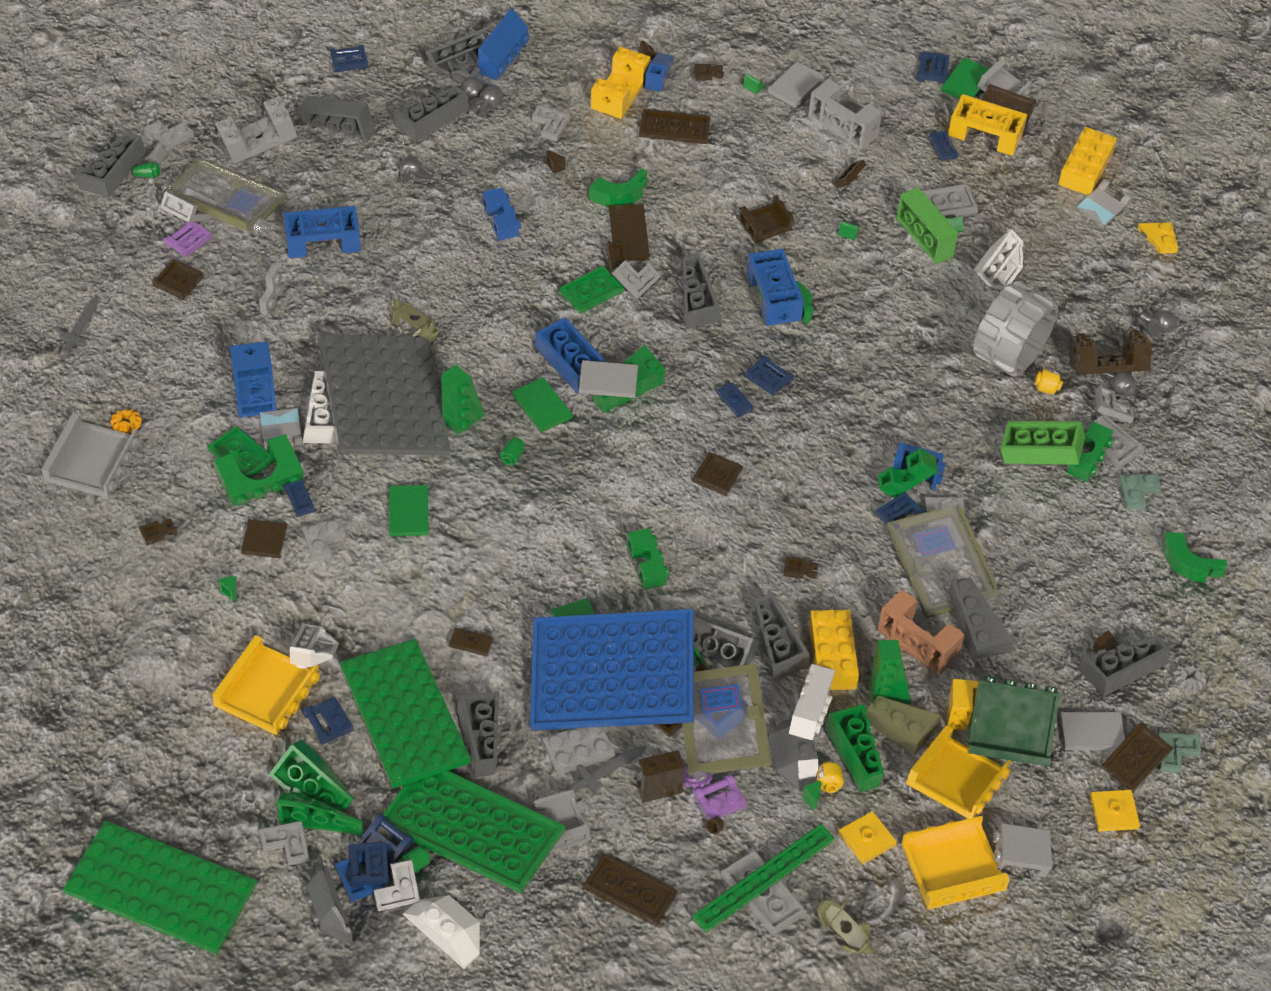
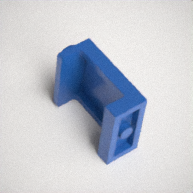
[893,442,946,491]

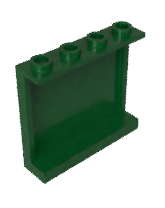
[966,676,1063,767]

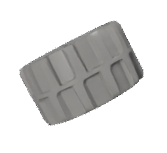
[973,281,1058,376]

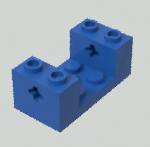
[284,206,361,259]
[746,249,804,326]
[230,341,276,418]

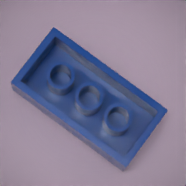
[535,317,606,394]

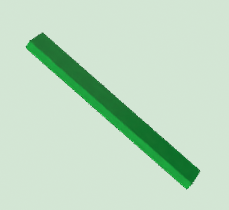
[692,824,835,933]

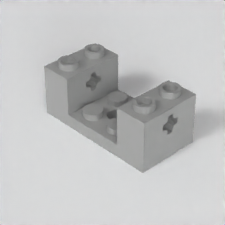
[808,78,882,150]
[215,96,297,164]

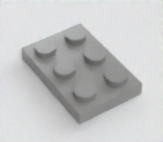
[542,727,615,775]

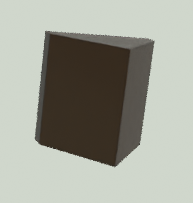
[638,40,657,61]

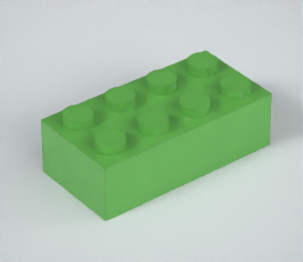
[896,187,958,264]
[1001,421,1085,465]

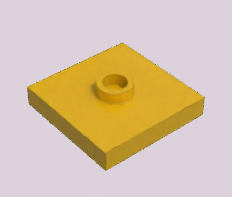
[1090,790,1140,832]
[838,811,897,865]

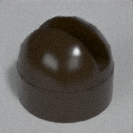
[706,816,725,835]

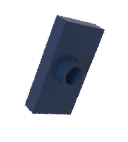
[929,130,958,161]
[717,382,754,418]
[284,479,315,517]

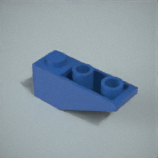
[645,53,675,92]

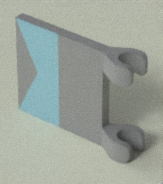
[1076,179,1133,227]
[260,408,303,453]

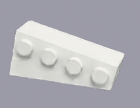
[302,371,336,443]
[789,664,835,740]

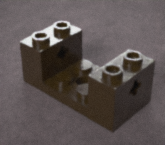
[1069,330,1152,375]

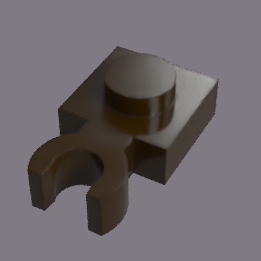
[694,64,724,81]
[139,519,177,546]
[783,556,819,579]

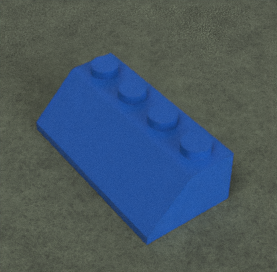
[478,8,530,81]

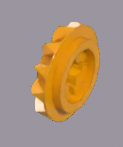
[111,408,142,434]

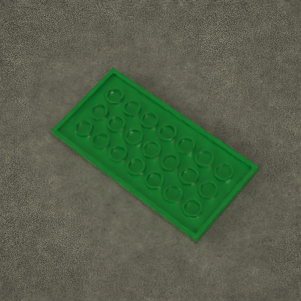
[340,638,471,789]
[383,771,566,894]
[63,821,257,955]

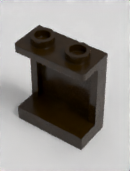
[738,195,794,243]
[636,750,685,803]

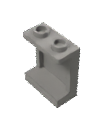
[978,58,1032,97]
[160,189,217,222]
[534,789,590,852]
[993,823,1052,877]

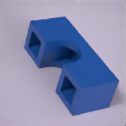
[483,187,521,241]

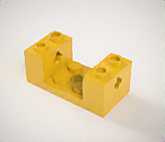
[591,46,651,119]
[948,94,1027,156]
[947,679,978,730]

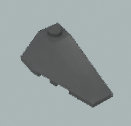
[694,617,760,677]

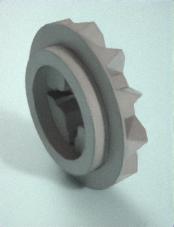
[1174,663,1206,692]

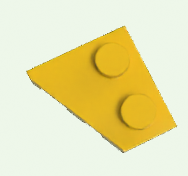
[1137,222,1178,253]

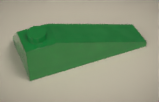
[269,740,355,812]

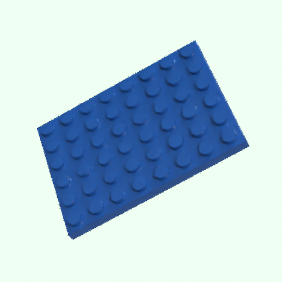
[530,609,694,731]

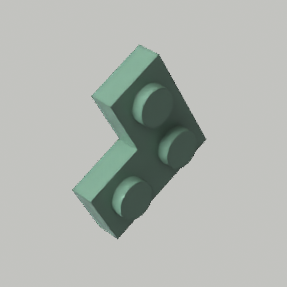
[1119,474,1161,510]
[1158,732,1201,773]

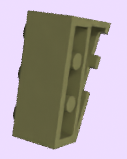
[866,696,940,755]

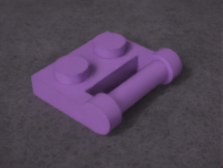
[163,222,212,257]
[693,774,747,820]

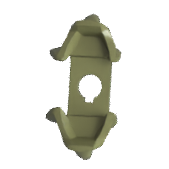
[390,297,439,342]
[817,899,875,955]

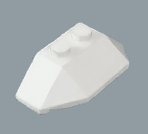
[975,229,1023,290]
[290,624,338,668]
[403,895,480,969]

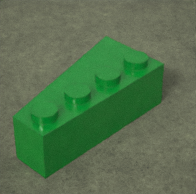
[593,345,666,413]
[441,364,485,435]
[869,640,911,704]
[824,704,884,792]

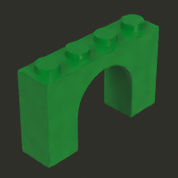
[214,434,304,506]

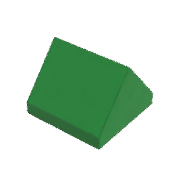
[743,74,765,94]
[947,217,964,233]
[838,221,860,241]
[218,576,237,601]
[802,781,822,810]

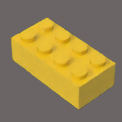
[1058,127,1117,195]
[809,610,859,690]

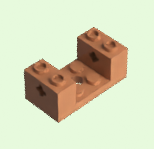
[877,589,965,676]

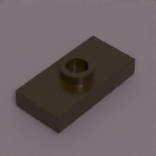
[834,160,867,188]
[606,241,627,276]
[449,627,493,657]

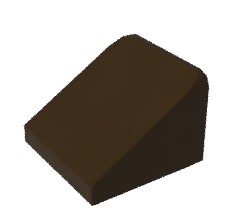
[546,150,566,174]
[1093,630,1119,651]

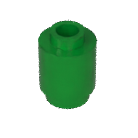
[500,437,525,465]
[398,846,431,873]

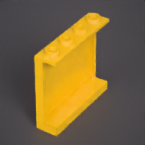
[212,635,320,735]
[906,725,1011,820]
[901,816,1009,910]

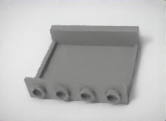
[41,412,140,498]

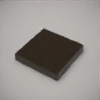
[153,259,204,300]
[692,452,743,497]
[241,519,288,558]

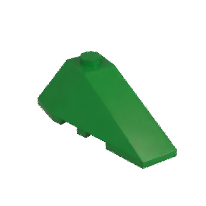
[277,792,364,835]

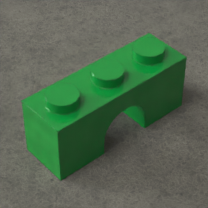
[1067,421,1114,482]
[878,448,938,498]
[627,528,669,590]

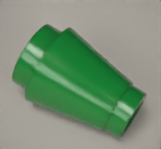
[133,161,160,179]

